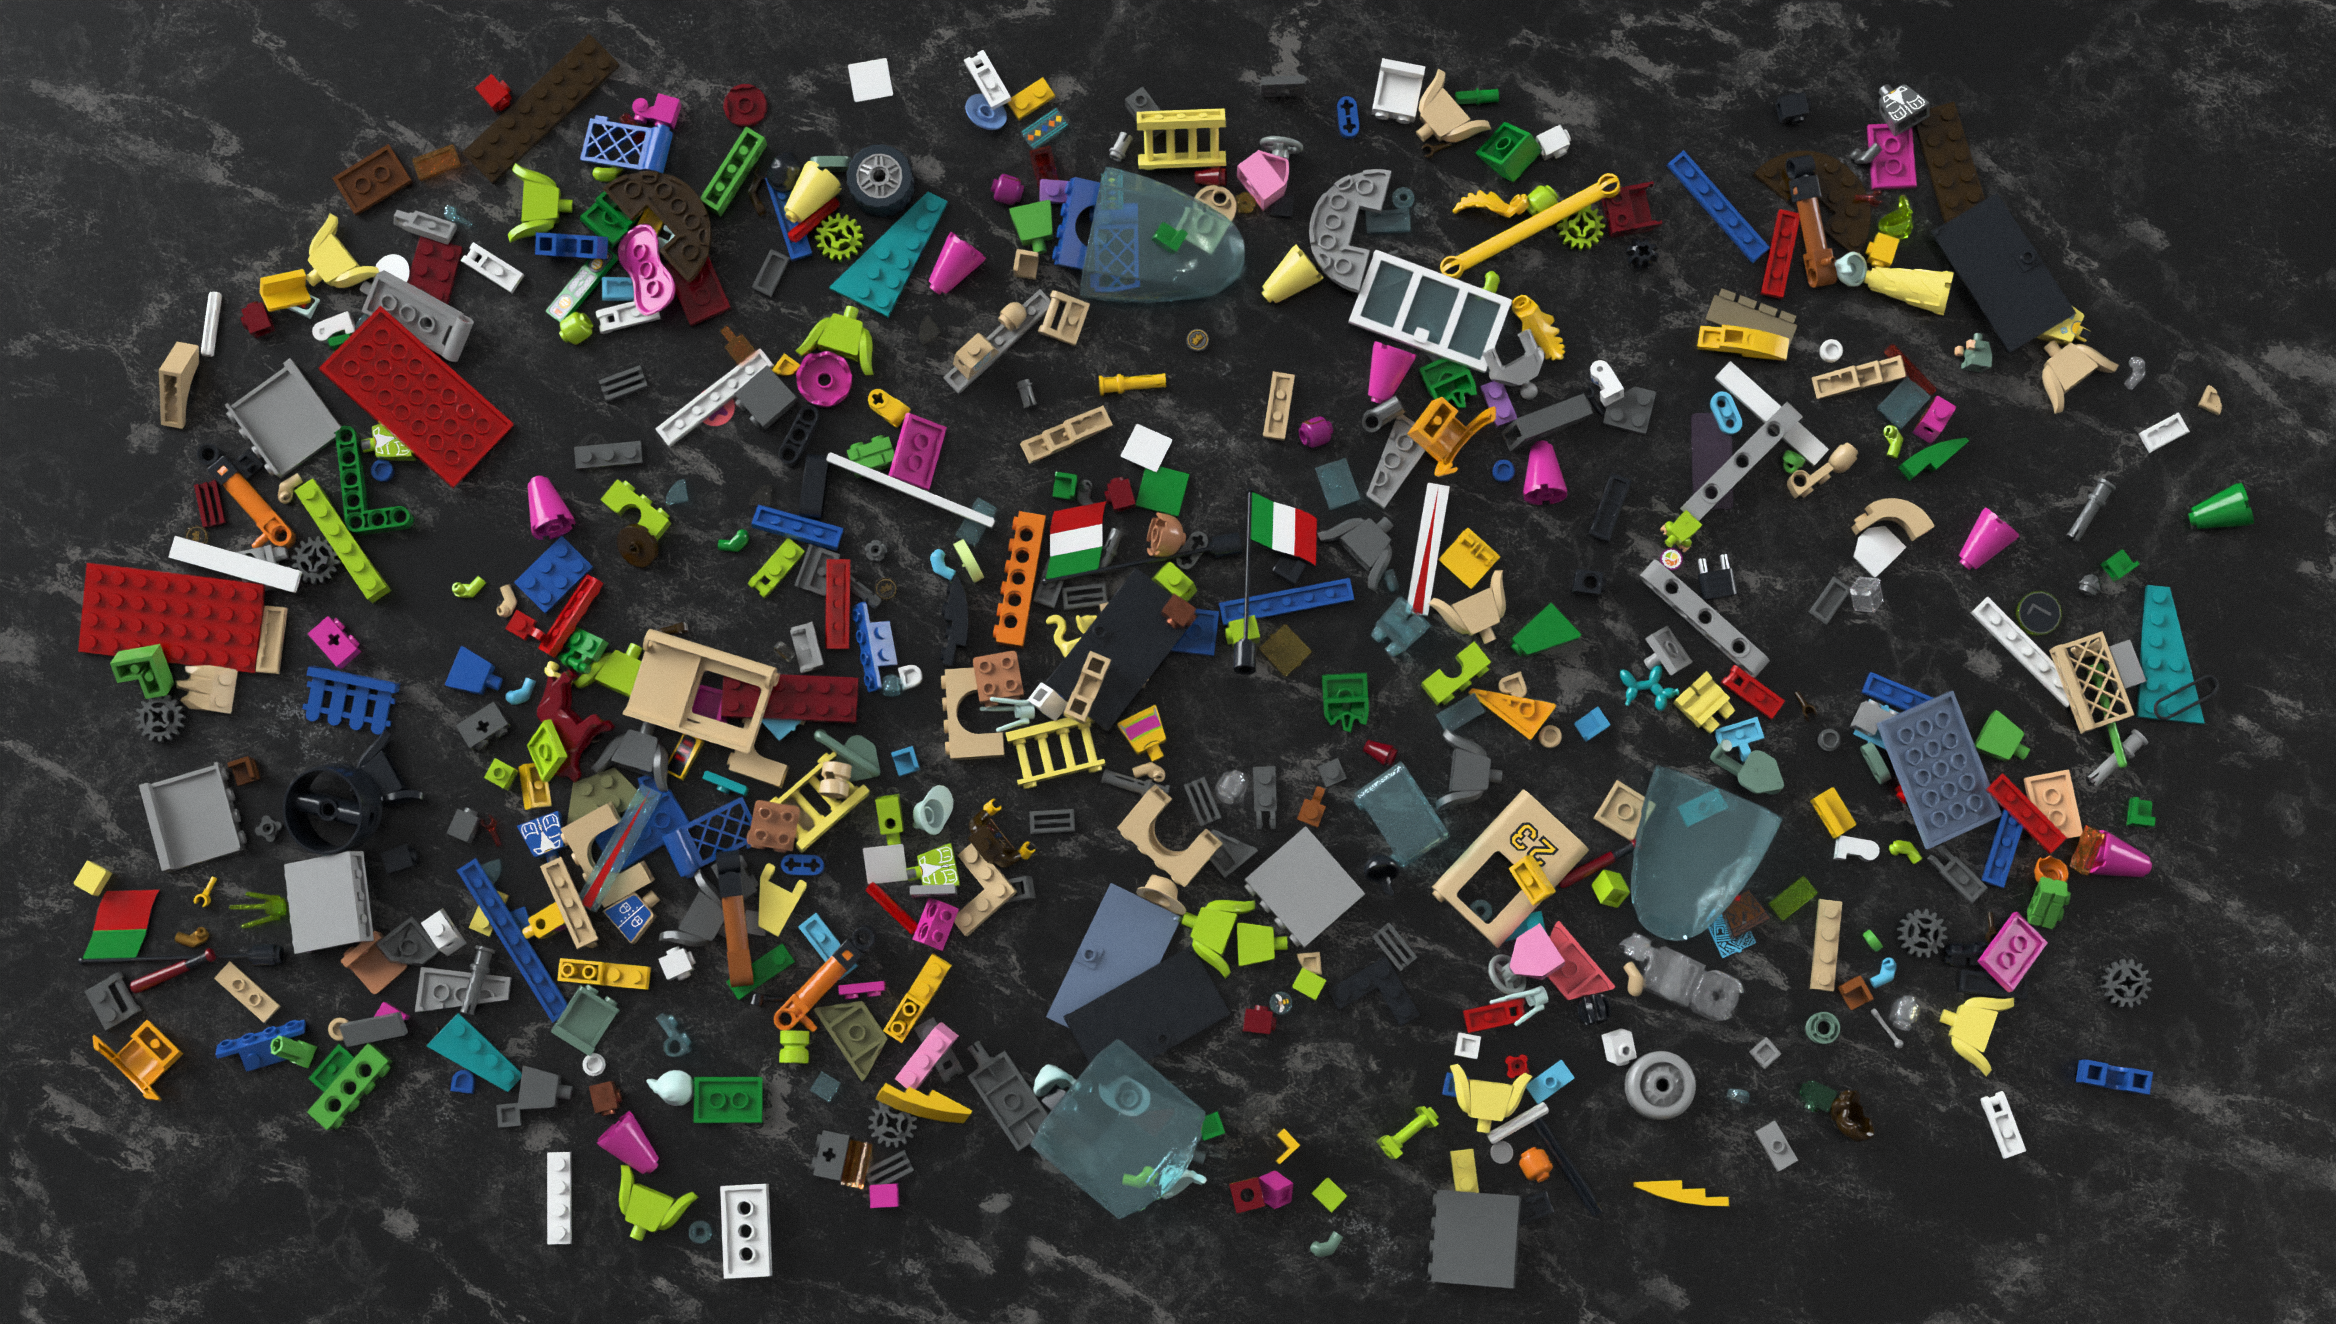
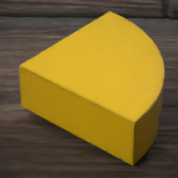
[772,353,800,376]

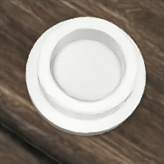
[583,1053,606,1076]

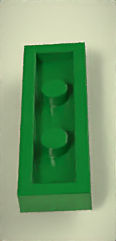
[726,943,795,1000]

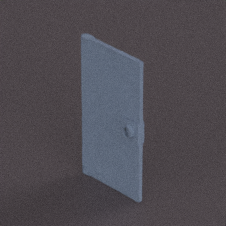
[1046,883,1182,1028]

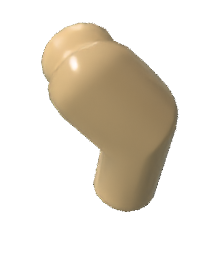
[497,584,517,618]
[2071,638,2102,659]
[1132,762,1165,782]

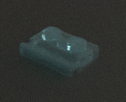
[1877,376,1931,430]
[1315,458,1360,510]

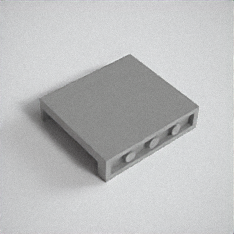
[225,358,342,479]
[139,762,247,873]
[1244,826,1365,948]
[284,851,374,954]

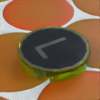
[2016,591,2062,636]

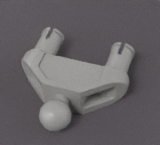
[1482,329,1545,400]

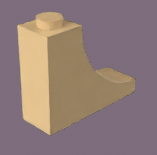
[159,342,199,429]

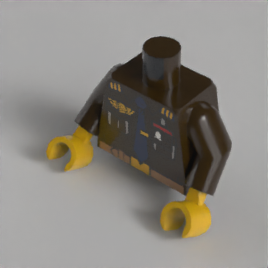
[968,799,1035,868]

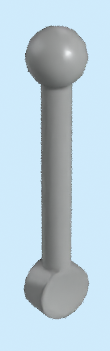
[1871,1008,1903,1048]

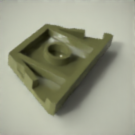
[567,767,649,825]
[813,1001,888,1082]

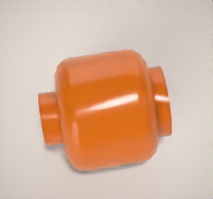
[1519,1147,1553,1183]

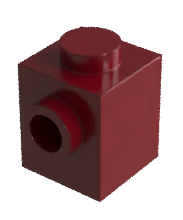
[241,301,276,338]
[1104,477,1136,513]
[1243,1005,1277,1035]

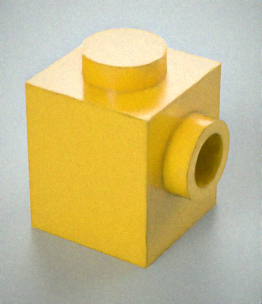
[1865,233,1900,268]

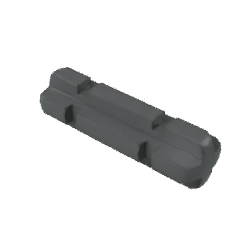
[850,575,882,609]

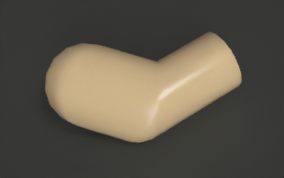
[278,473,303,504]
[1623,962,1644,997]

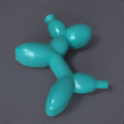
[1620,665,1679,711]

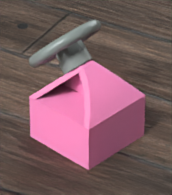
[1237,136,1303,211]
[1489,923,1565,995]

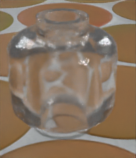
[1215,770,1248,805]
[1889,996,1922,1031]

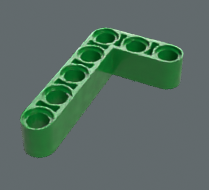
[336,426,414,535]

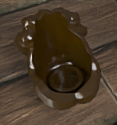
[1830,1090,1874,1142]

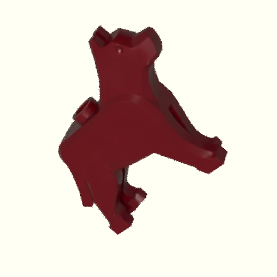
[536,668,615,783]

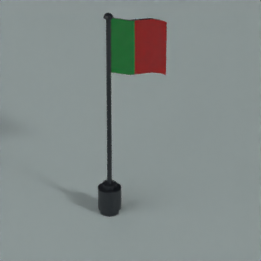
[78,890,284,967]

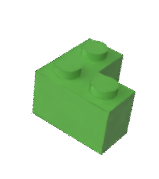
[110,644,175,699]

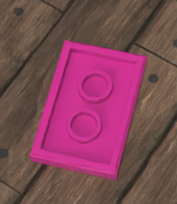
[1867,124,1917,190]
[888,413,947,490]
[1977,912,2048,992]

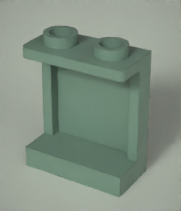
[551,984,620,1056]

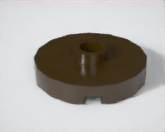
[617,524,659,567]

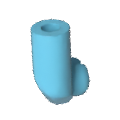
[930,549,956,581]
[506,678,536,705]
[1870,957,1896,989]

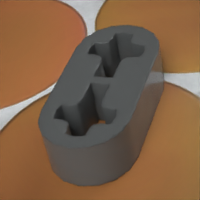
[1176,531,1208,571]

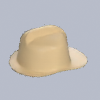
[1136,875,1186,915]

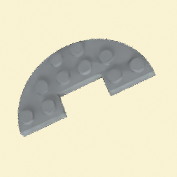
[1309,169,1392,293]

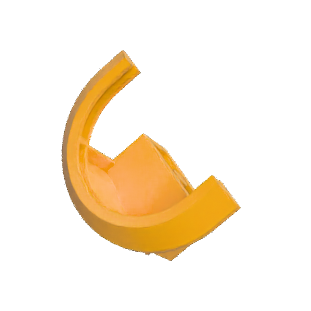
[1407,397,1496,477]
[93,1020,183,1101]

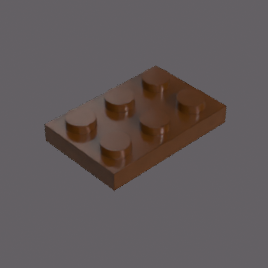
[332,144,412,216]

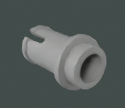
[1109,132,1133,162]

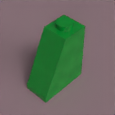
[1510,603,1582,658]

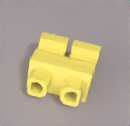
[1673,671,1735,734]

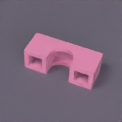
[895,1022,959,1090]

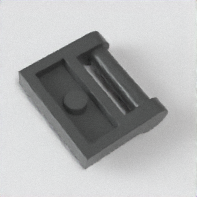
[84,971,142,1031]

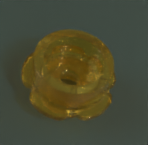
[1235,192,1256,213]

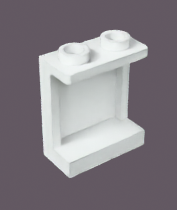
[1371,58,1425,124]

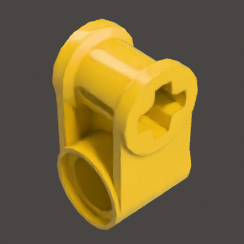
[868,389,911,428]

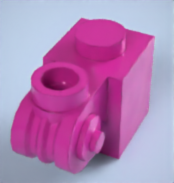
[632,93,682,129]

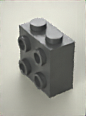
[734,365,798,430]

